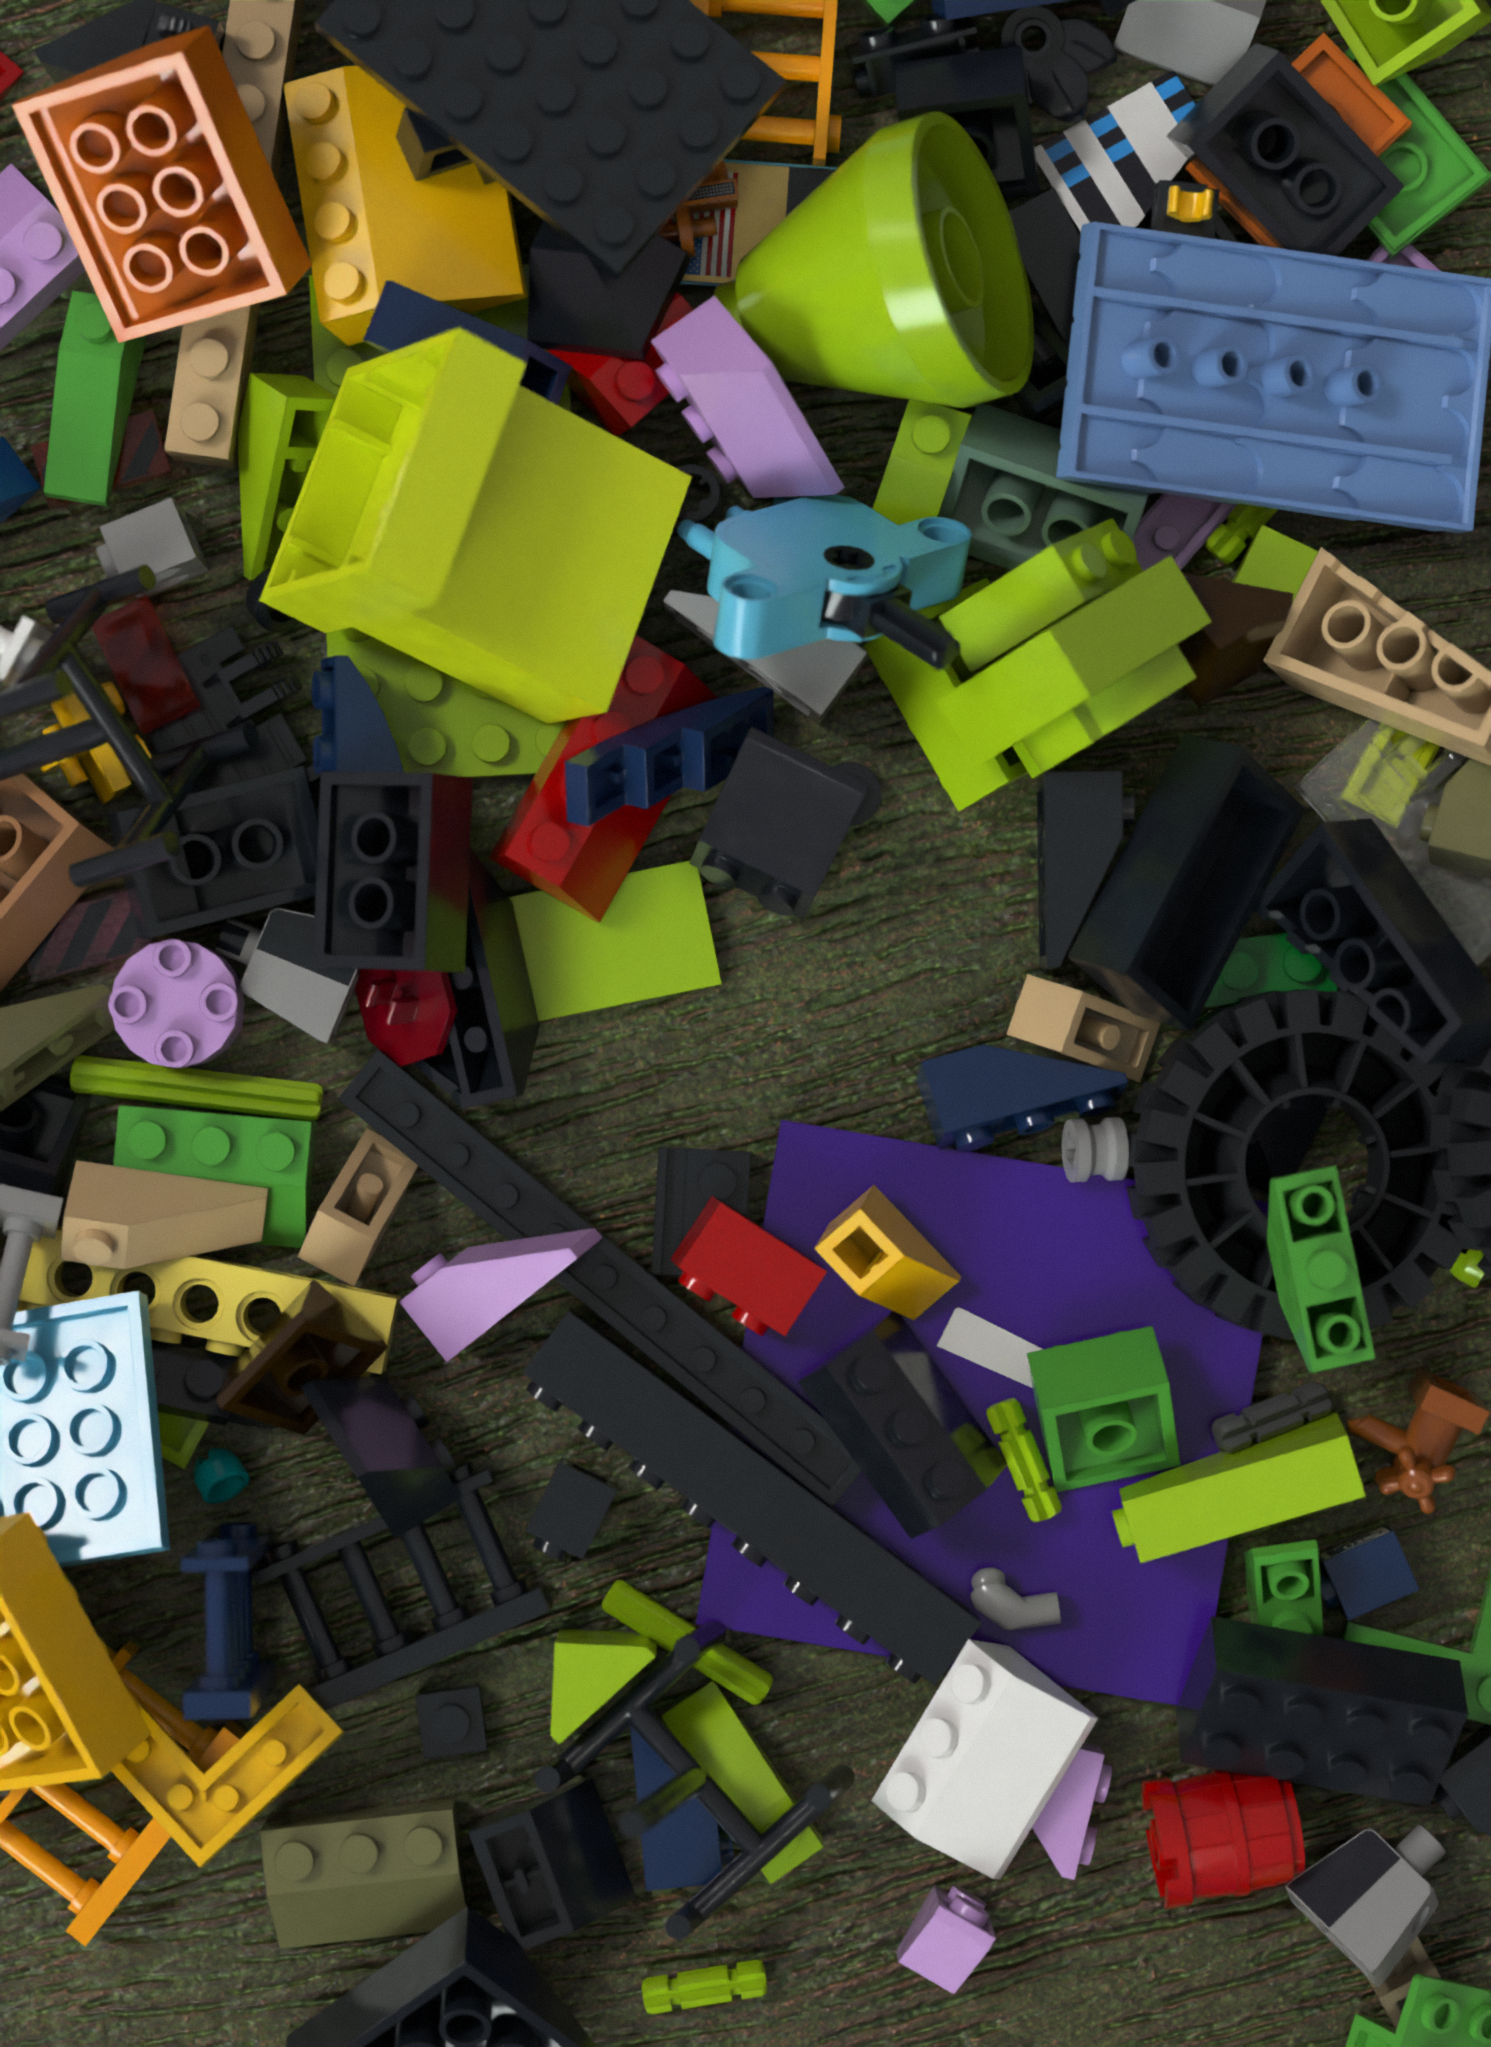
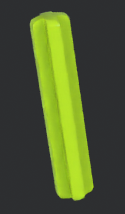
[601,1580,773,1705]

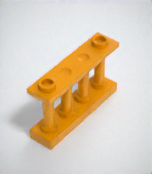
[689,0,842,167]
[0,1641,248,1947]

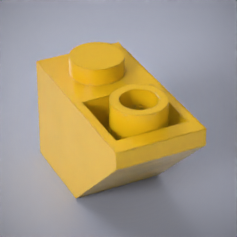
[814,1185,961,1320]

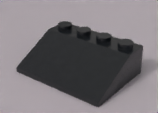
[286,1906,597,2047]

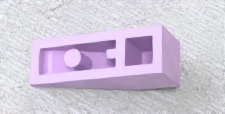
[399,1228,602,1362]

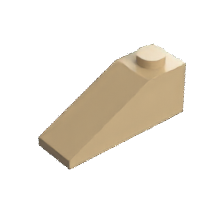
[60,1160,269,1269]

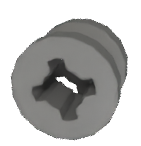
[1061,1117,1129,1182]

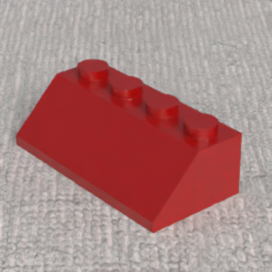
[489,634,718,923]

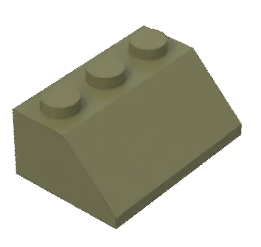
[259,1798,469,1949]

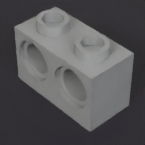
[96,497,210,600]

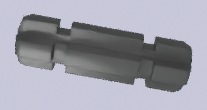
[1211,1382,1332,1454]

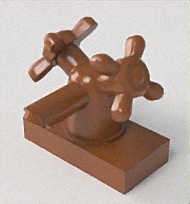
[1345,1366,1490,1514]

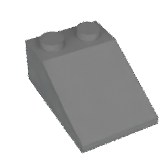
[663,590,867,725]

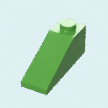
[44,291,147,507]

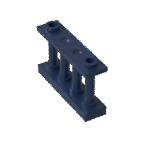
[181,1522,276,1720]

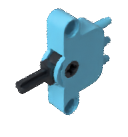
[677,494,972,670]

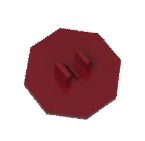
[355,969,457,1067]

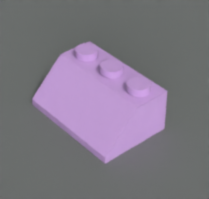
[0,164,86,351]
[651,296,845,498]

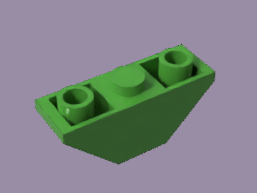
[1267,1165,1375,1373]
[1244,1539,1323,1636]

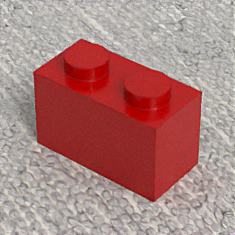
[670,1195,827,1336]

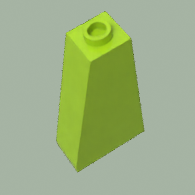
[1112,1410,1366,1563]

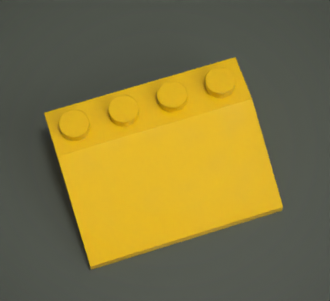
[283,65,528,346]
[0,1512,151,1791]

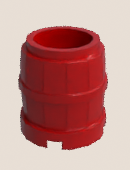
[1141,1769,1305,1910]

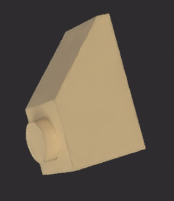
[1006,974,1161,1083]
[298,1128,419,1286]

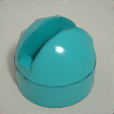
[193,1448,250,1504]

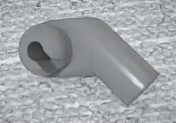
[970,1567,1061,1630]

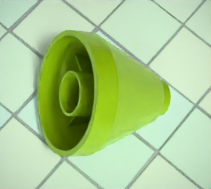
[713,111,1034,408]

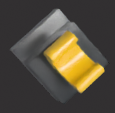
[1150,180,1220,239]

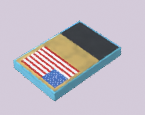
[667,159,838,289]

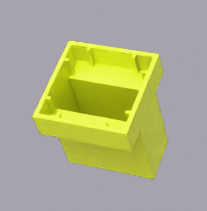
[259,327,692,724]

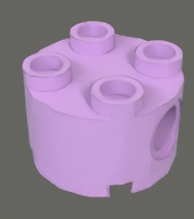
[108,939,245,1068]

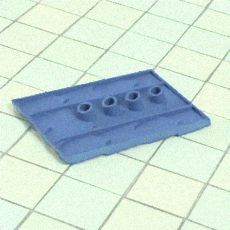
[1056,222,1491,533]

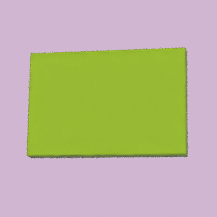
[509,861,722,1021]

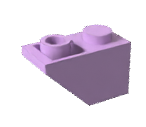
[1032,1742,1112,1880]
[896,1885,996,1994]

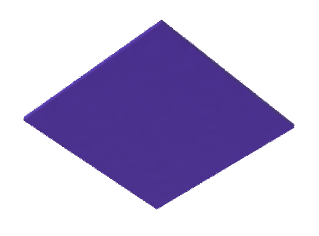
[696,1120,1269,1705]

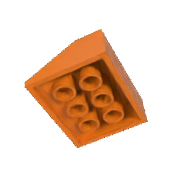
[12,25,312,343]

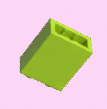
[939,518,1143,673]

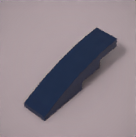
[565,687,774,827]

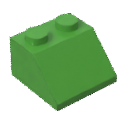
[1027,1326,1181,1493]

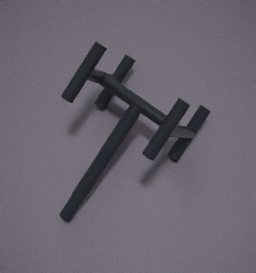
[0,565,260,888]
[535,1621,855,1940]

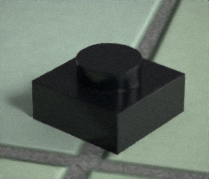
[415,1684,489,1759]

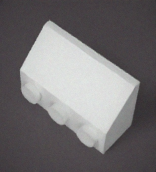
[871,1639,1098,1880]

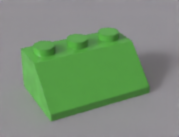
[113,1105,318,1248]

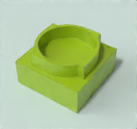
[935,555,1212,779]

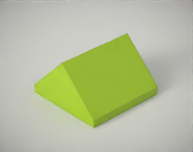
[550,1629,657,1744]

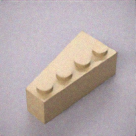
[1263,547,1491,766]

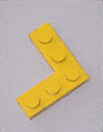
[111,1684,345,1868]

